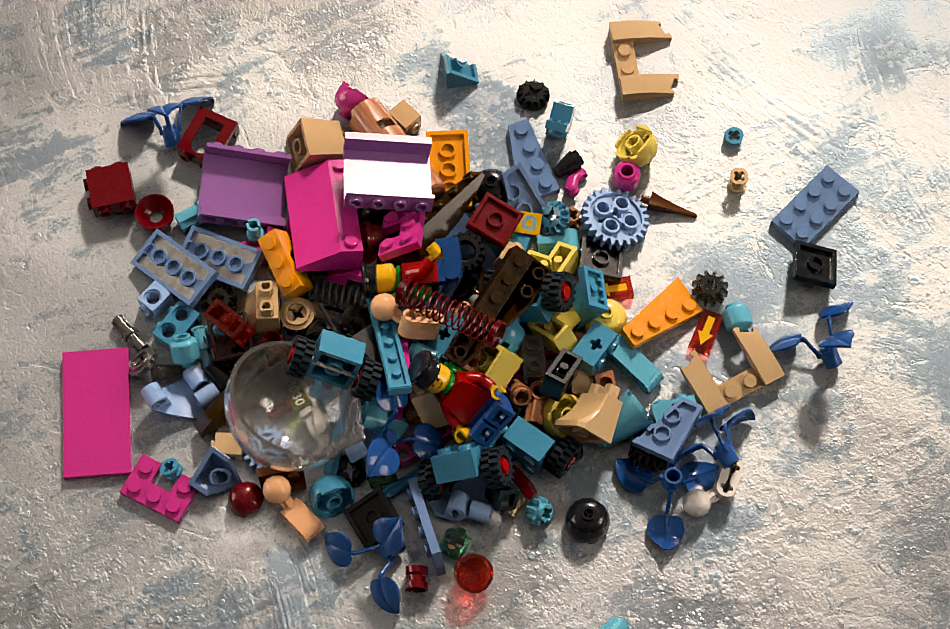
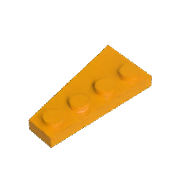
[620,277,703,350]

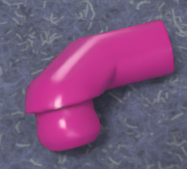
[565,168,588,197]

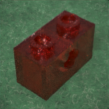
[202,298,256,348]

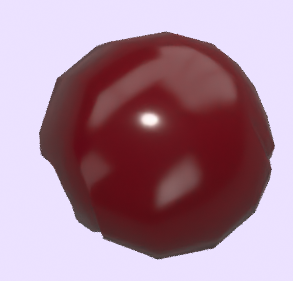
[228,481,264,518]

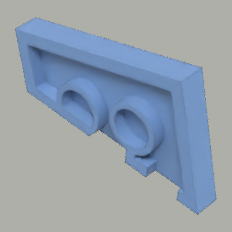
[501,162,553,236]
[632,397,703,464]

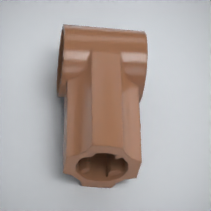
[524,380,547,428]

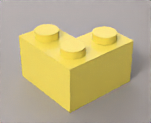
[527,241,579,275]
[527,307,581,355]

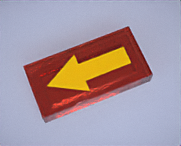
[604,276,634,301]
[688,309,723,356]

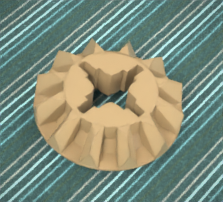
[280,297,315,332]

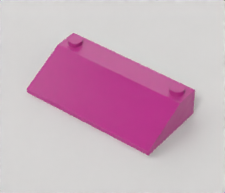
[284,159,363,272]

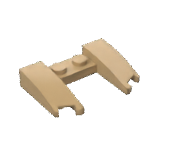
[609,20,680,102]
[679,327,785,416]

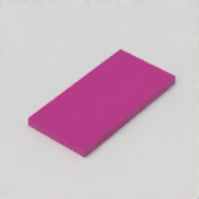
[62,347,132,480]

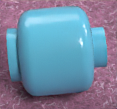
[722,302,753,333]
[169,333,200,368]

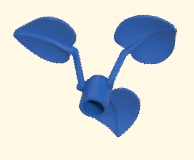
[120,96,214,147]
[769,301,855,370]
[366,373,445,477]
[669,404,755,469]
[615,458,719,550]
[324,517,406,614]

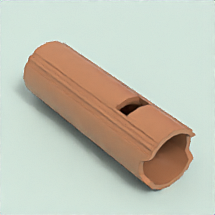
[347,98,447,201]

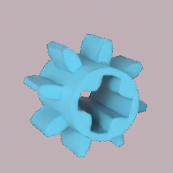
[525,496,553,525]

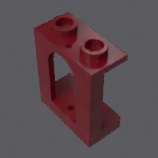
[176,106,240,169]

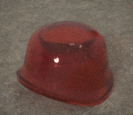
[359,221,385,259]
[453,554,494,593]

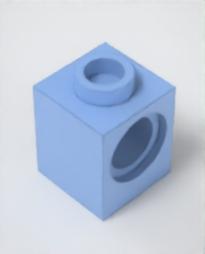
[137,280,174,319]

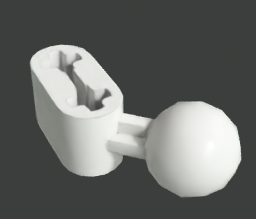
[682,460,743,517]

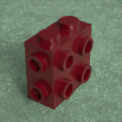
[83,162,137,217]

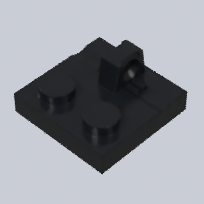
[577,235,624,283]
[792,240,837,290]
[343,486,405,548]

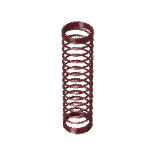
[395,277,506,348]

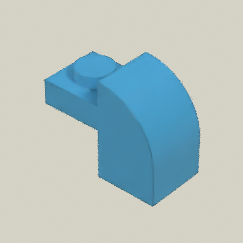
[545,100,576,140]

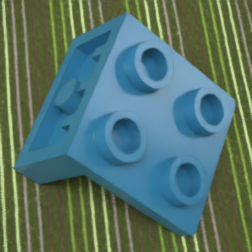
[572,265,609,327]

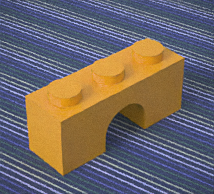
[257,229,313,298]

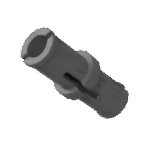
[111,314,149,353]

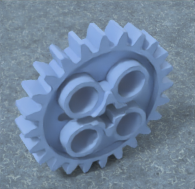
[580,187,649,251]

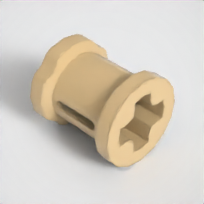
[728,168,748,194]

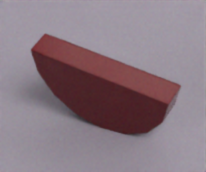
[512,465,537,500]

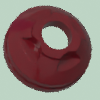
[135,194,174,232]

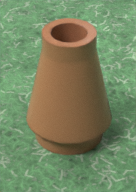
[509,379,532,406]

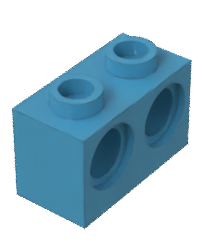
[152,300,203,351]

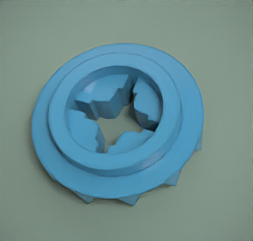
[541,200,570,235]

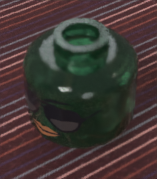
[439,526,473,561]

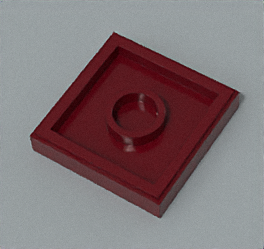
[465,192,524,250]

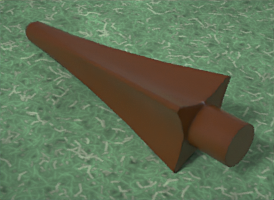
[640,191,697,218]

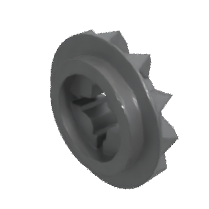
[129,347,158,378]

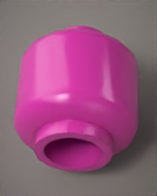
[612,161,641,193]

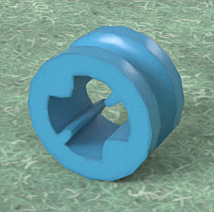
[723,127,744,147]
[160,458,183,481]

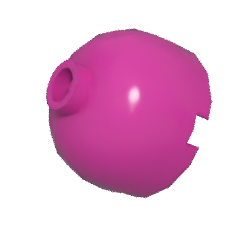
[335,81,369,121]

